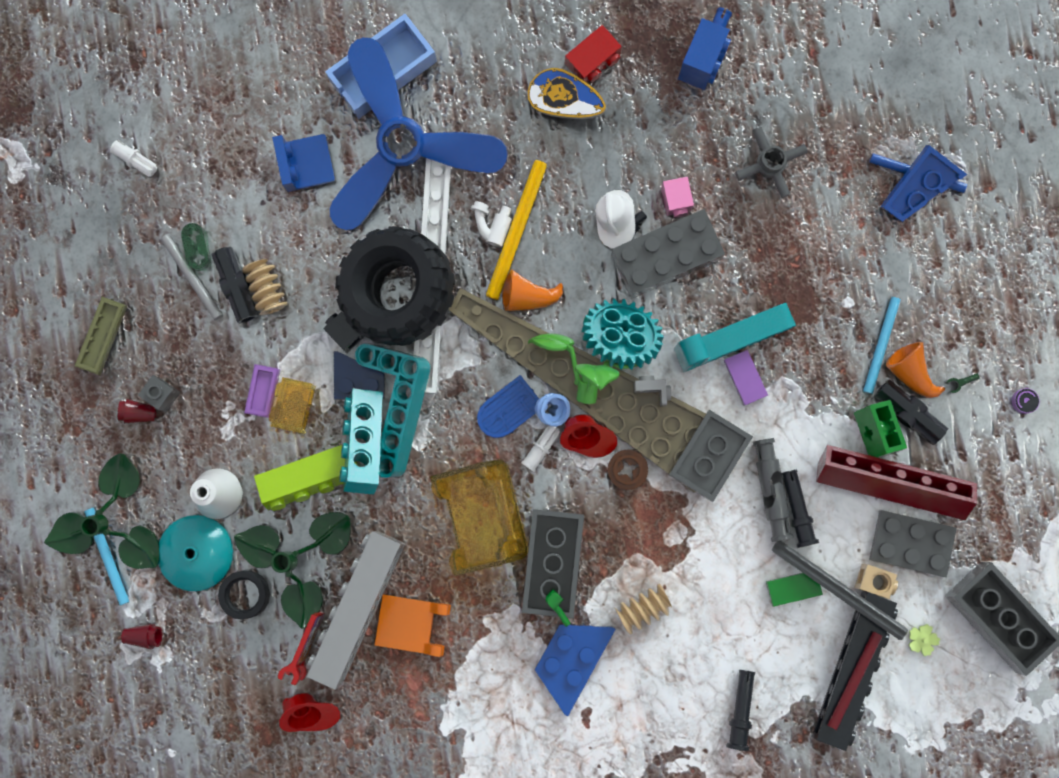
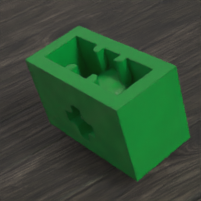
[854,400,907,458]

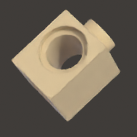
[854,564,898,599]

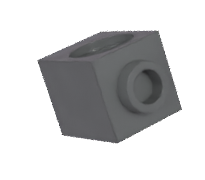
[138,375,181,412]

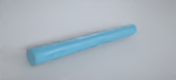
[863,297,901,395]
[84,508,130,606]

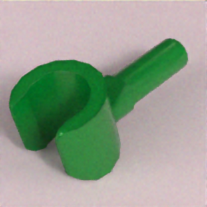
[545,590,571,627]

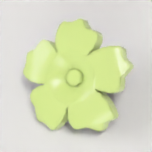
[908,624,940,656]

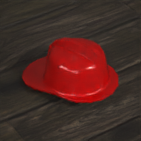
[560,414,617,458]
[279,693,340,732]

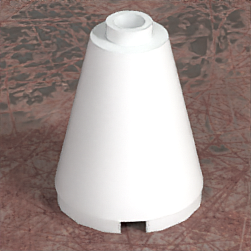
[190,469,243,519]

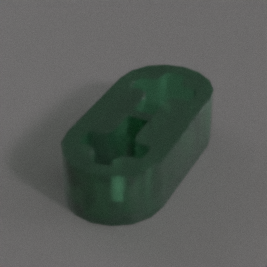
[181,223,211,271]

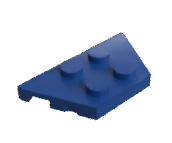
[535,624,616,716]

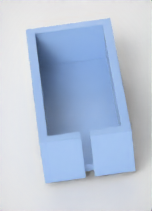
[325,14,437,119]

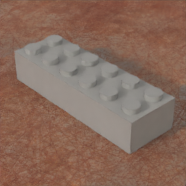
[306,531,406,690]

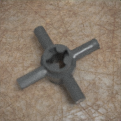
[735,127,808,198]

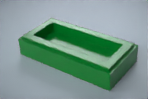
[766,573,823,607]

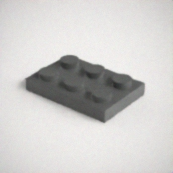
[669,410,753,502]
[869,510,957,578]

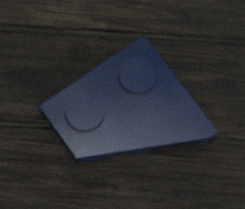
[334,351,385,400]

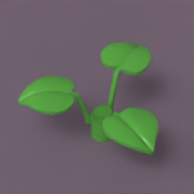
[528,333,637,404]

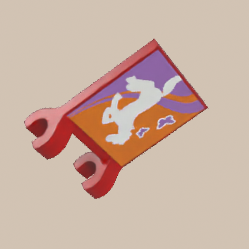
[278,611,325,686]

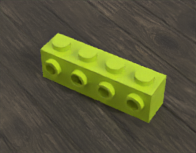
[254,445,361,511]

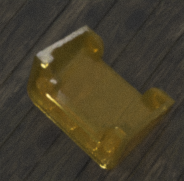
[430,459,528,576]

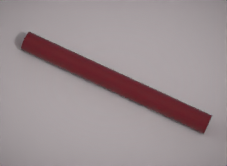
[827,631,883,730]

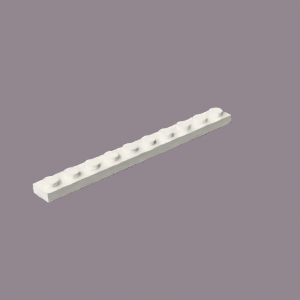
[413,158,451,394]

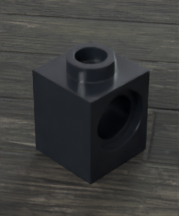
[323,311,364,353]

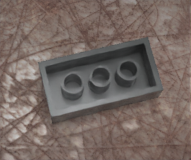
[611,209,725,299]
[522,509,584,619]
[945,562,1059,676]

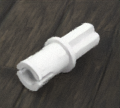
[110,140,157,177]
[521,425,561,472]

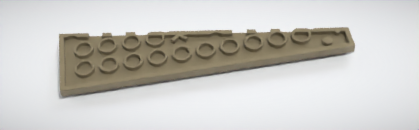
[449,288,706,493]

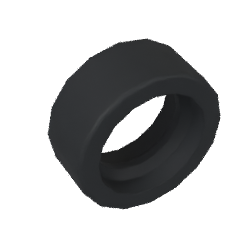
[218,570,270,620]

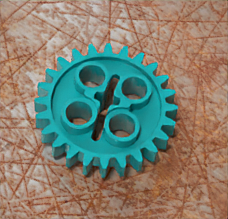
[581,298,664,370]

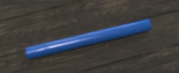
[869,153,967,193]

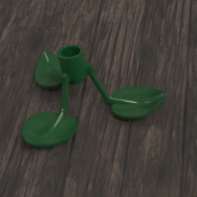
[44,453,159,569]
[234,512,351,629]

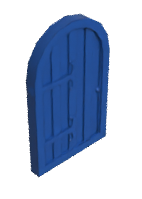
[477,375,539,438]

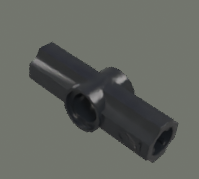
[211,246,259,324]
[874,379,949,445]

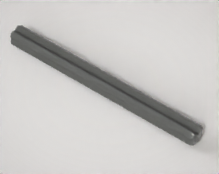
[772,541,908,640]

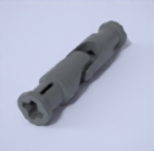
[753,438,793,542]

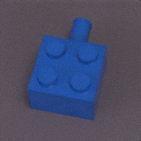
[678,7,732,90]

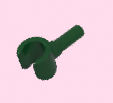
[945,373,980,393]

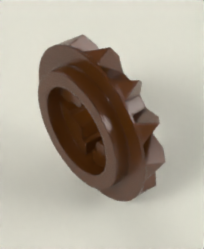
[608,450,648,490]

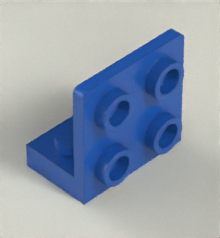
[272,134,335,192]

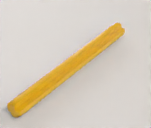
[486,160,547,300]

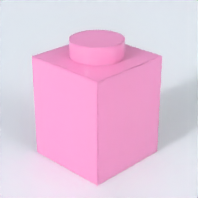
[661,177,694,218]

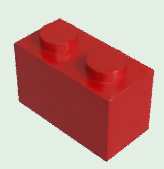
[565,25,622,83]

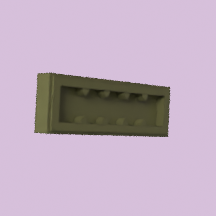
[75,297,127,375]

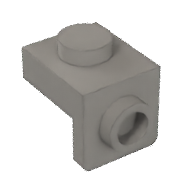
[633,375,671,407]

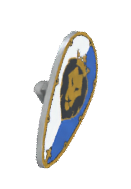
[527,68,607,119]

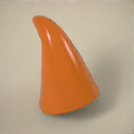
[502,269,563,311]
[886,342,945,398]

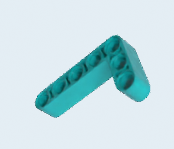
[674,303,796,372]
[355,344,430,478]

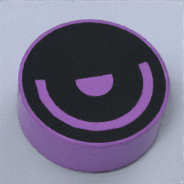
[1011,388,1040,414]

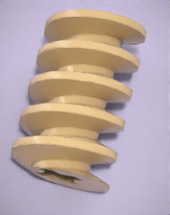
[242,259,288,315]
[614,584,672,635]

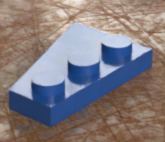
[880,145,968,222]

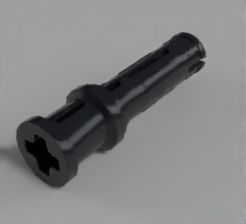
[782,469,819,548]
[726,669,756,751]

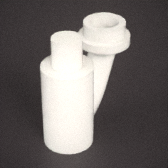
[470,201,512,248]

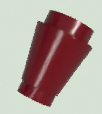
[117,399,156,424]
[121,624,163,650]

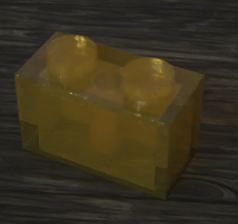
[269,377,316,435]

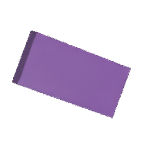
[724,350,768,406]
[244,364,280,418]

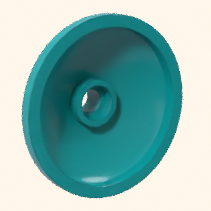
[158,515,234,591]

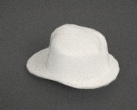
[595,190,635,249]

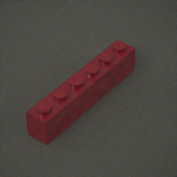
[816,445,977,520]

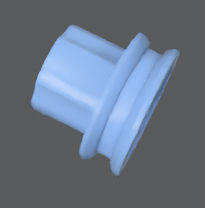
[534,393,570,427]

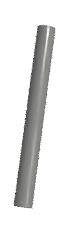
[160,234,223,320]

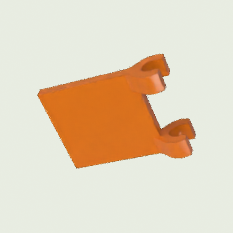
[375,594,451,657]

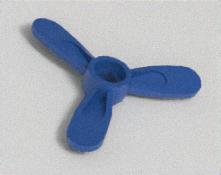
[330,37,508,230]

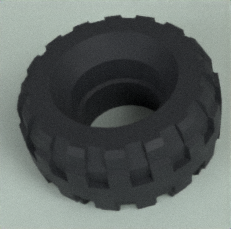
[335,226,455,346]

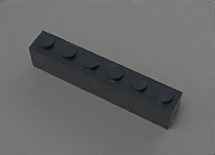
[812,591,898,751]

